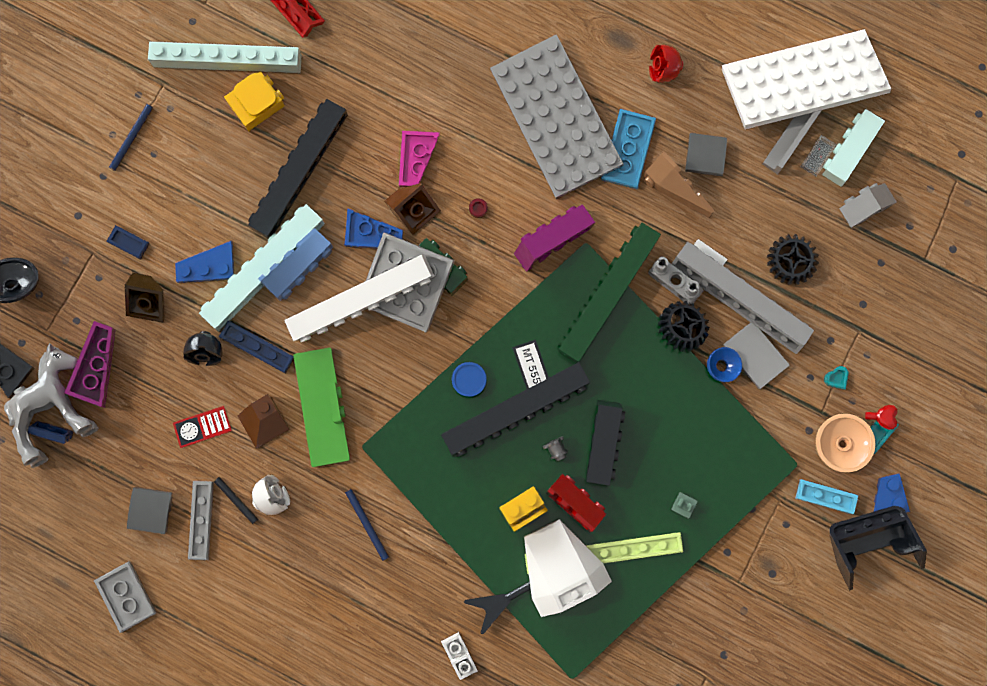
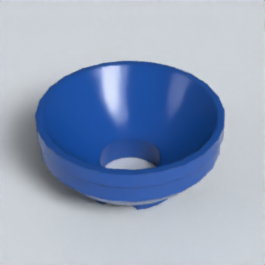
[707,347,742,382]

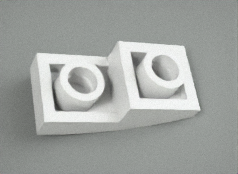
[441,632,478,680]

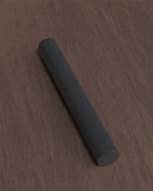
[214,477,259,524]

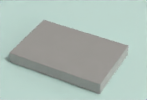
[722,322,789,390]
[94,561,157,633]

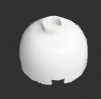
[252,475,290,515]

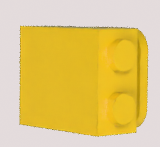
[224,71,285,132]
[499,486,548,532]

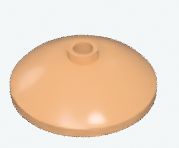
[816,414,875,472]

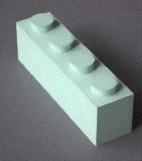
[822,109,885,187]

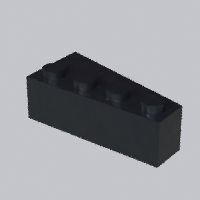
[586,400,625,486]

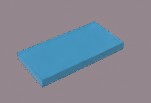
[601,109,656,189]

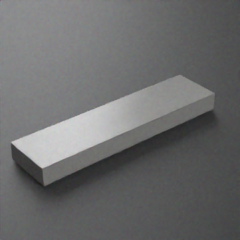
[188,481,214,560]

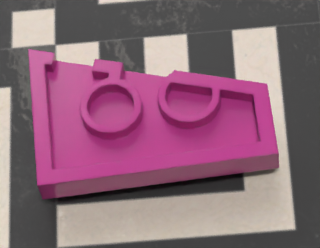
[399,131,440,187]

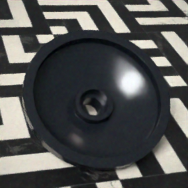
[0,258,39,303]

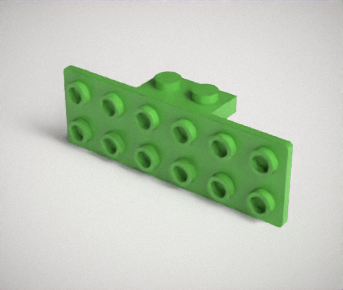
[293,348,350,467]

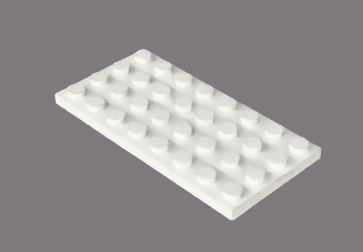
[722,29,891,129]

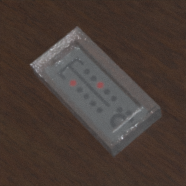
[800,135,837,176]

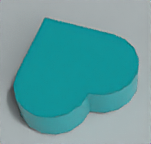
[824,366,849,390]

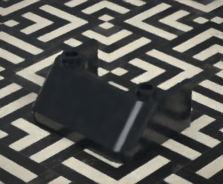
[829,506,927,591]

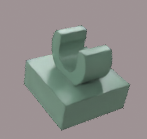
[671,492,697,519]

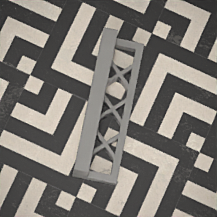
[762,110,821,174]

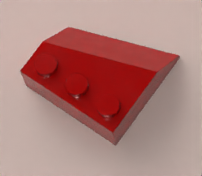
[546,474,606,532]

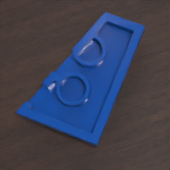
[345,209,403,249]
[175,241,234,283]

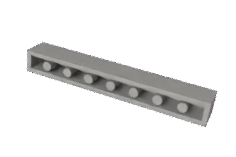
[672,242,814,354]

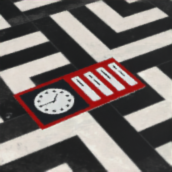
[173,406,232,448]

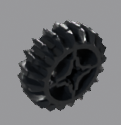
[766,234,819,285]
[657,301,710,352]

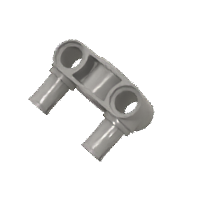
[648,257,703,306]

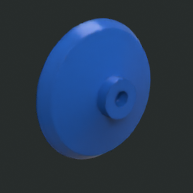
[452,362,486,397]

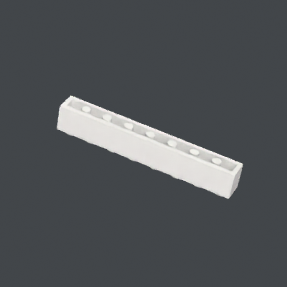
[284,255,435,343]

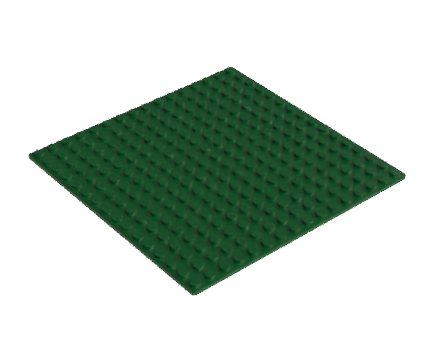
[362,243,797,679]

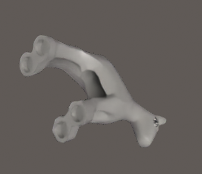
[4,343,99,468]

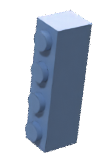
[258,228,333,301]

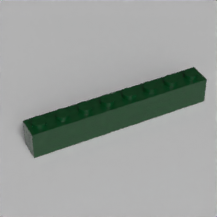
[557,223,661,363]

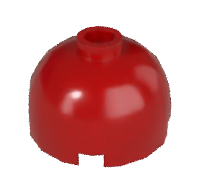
[649,45,683,83]

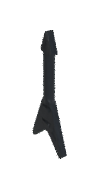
[464,581,531,634]

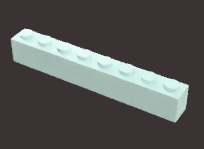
[148,42,302,73]
[199,204,325,332]

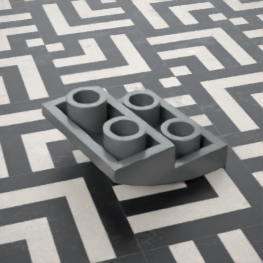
[685,133,727,176]
[127,487,173,534]

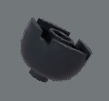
[183,331,223,366]

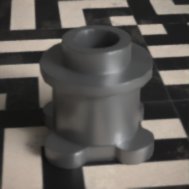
[543,436,568,461]

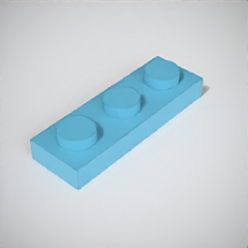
[795,479,858,515]

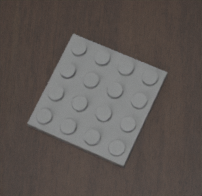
[366,233,455,332]

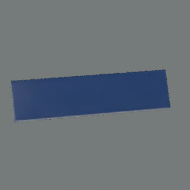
[219,321,294,374]

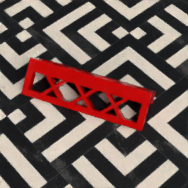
[270,0,325,38]

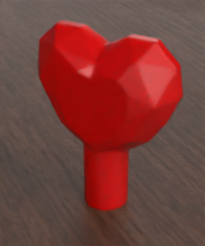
[865,405,898,430]

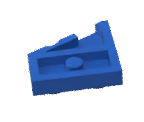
[873,473,910,512]

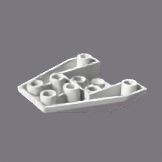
[524,519,612,617]

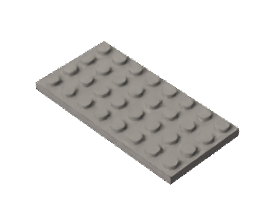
[490,34,623,199]

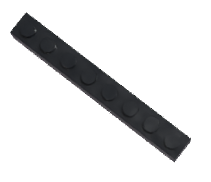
[248,99,348,239]
[441,362,590,458]

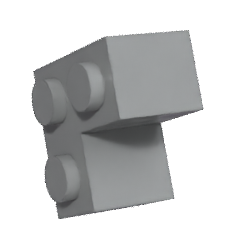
[839,183,897,228]

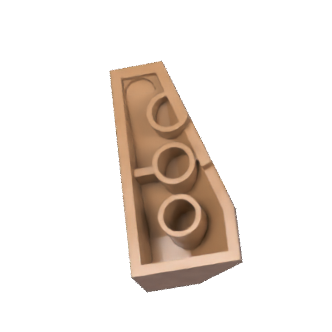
[643,152,714,218]

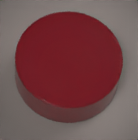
[469,198,488,218]

